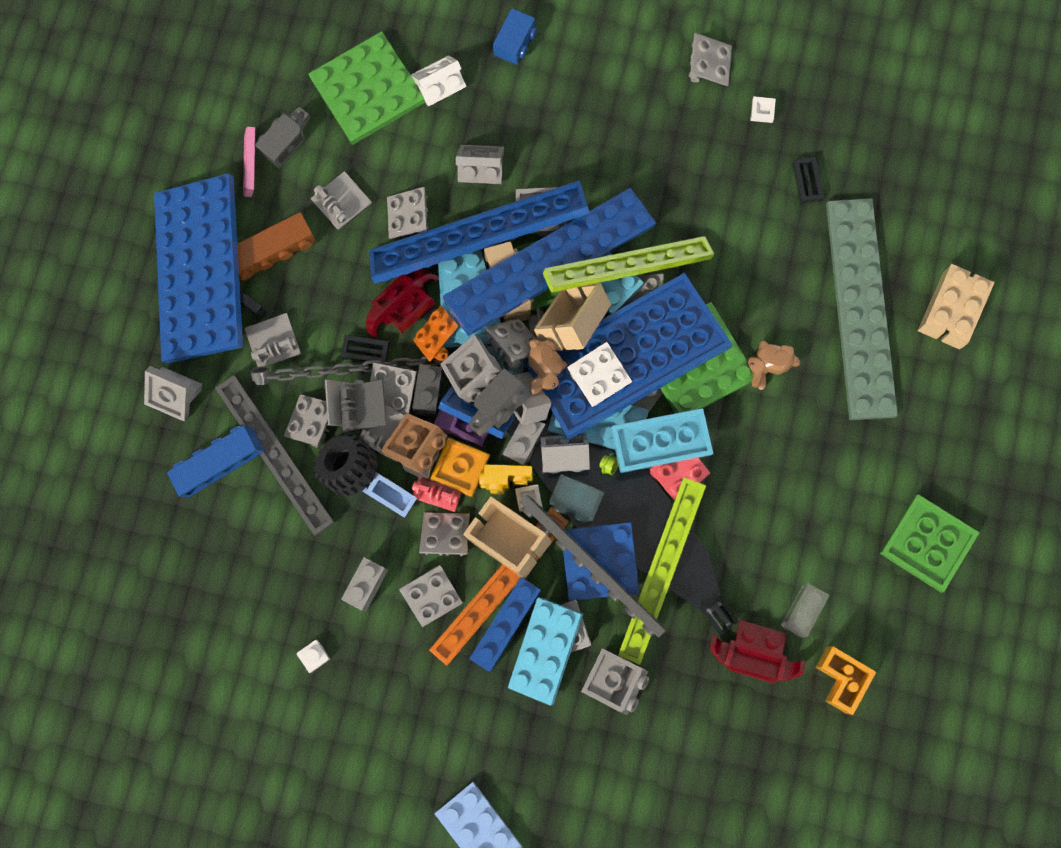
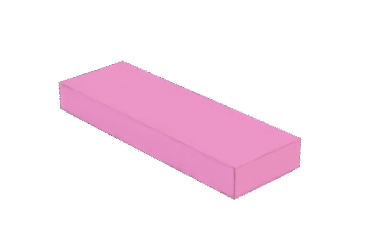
[243,127,255,197]

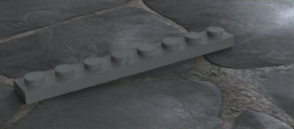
[215,375,335,536]
[520,495,666,638]

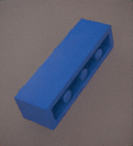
[167,425,265,498]
[470,577,541,672]

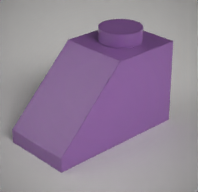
[434,410,488,447]

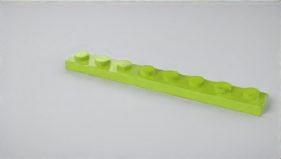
[543,236,714,293]
[618,477,706,665]

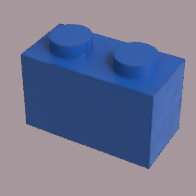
[493,9,537,65]

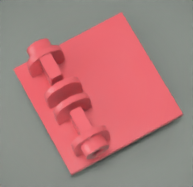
[649,458,710,501]
[412,477,461,512]

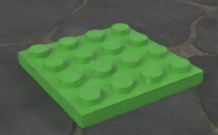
[308,31,426,145]
[660,302,753,414]

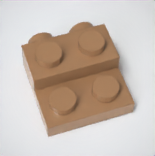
[381,413,447,474]

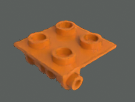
[413,305,459,361]

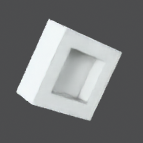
[750,97,775,123]
[515,485,542,512]
[296,640,330,673]

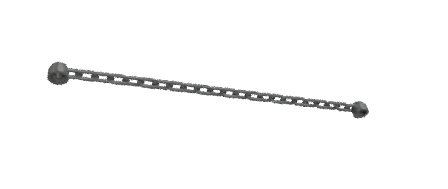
[251,350,505,385]

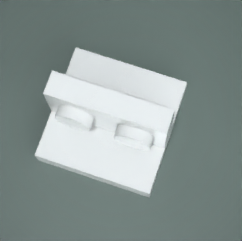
[411,56,466,106]

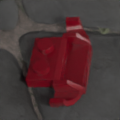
[366,269,439,338]
[710,620,806,684]

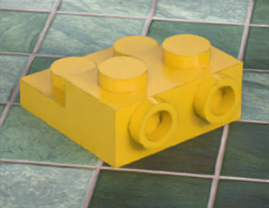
[479,465,533,494]

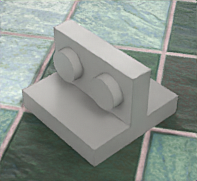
[456,145,504,184]
[144,366,202,421]

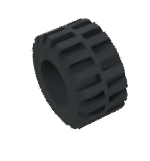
[314,432,378,497]

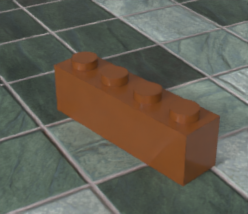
[237,212,317,281]

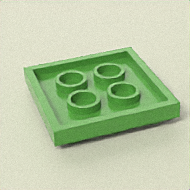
[880,494,979,593]

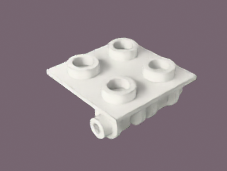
[567,342,632,407]

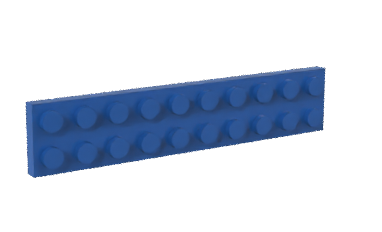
[369,180,590,284]
[443,188,656,336]

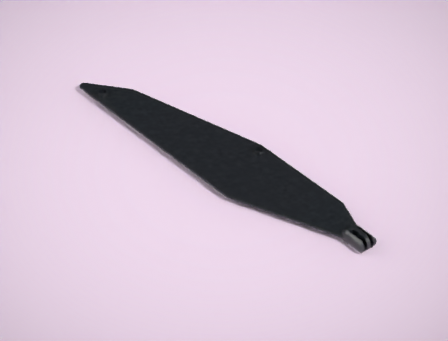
[422,307,739,636]

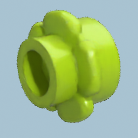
[600,453,619,475]

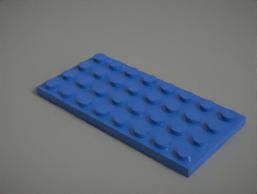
[154,174,243,363]
[525,273,732,440]

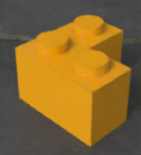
[816,646,876,715]

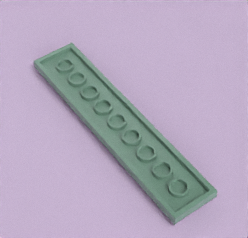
[826,199,898,420]

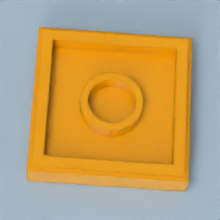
[430,437,491,498]

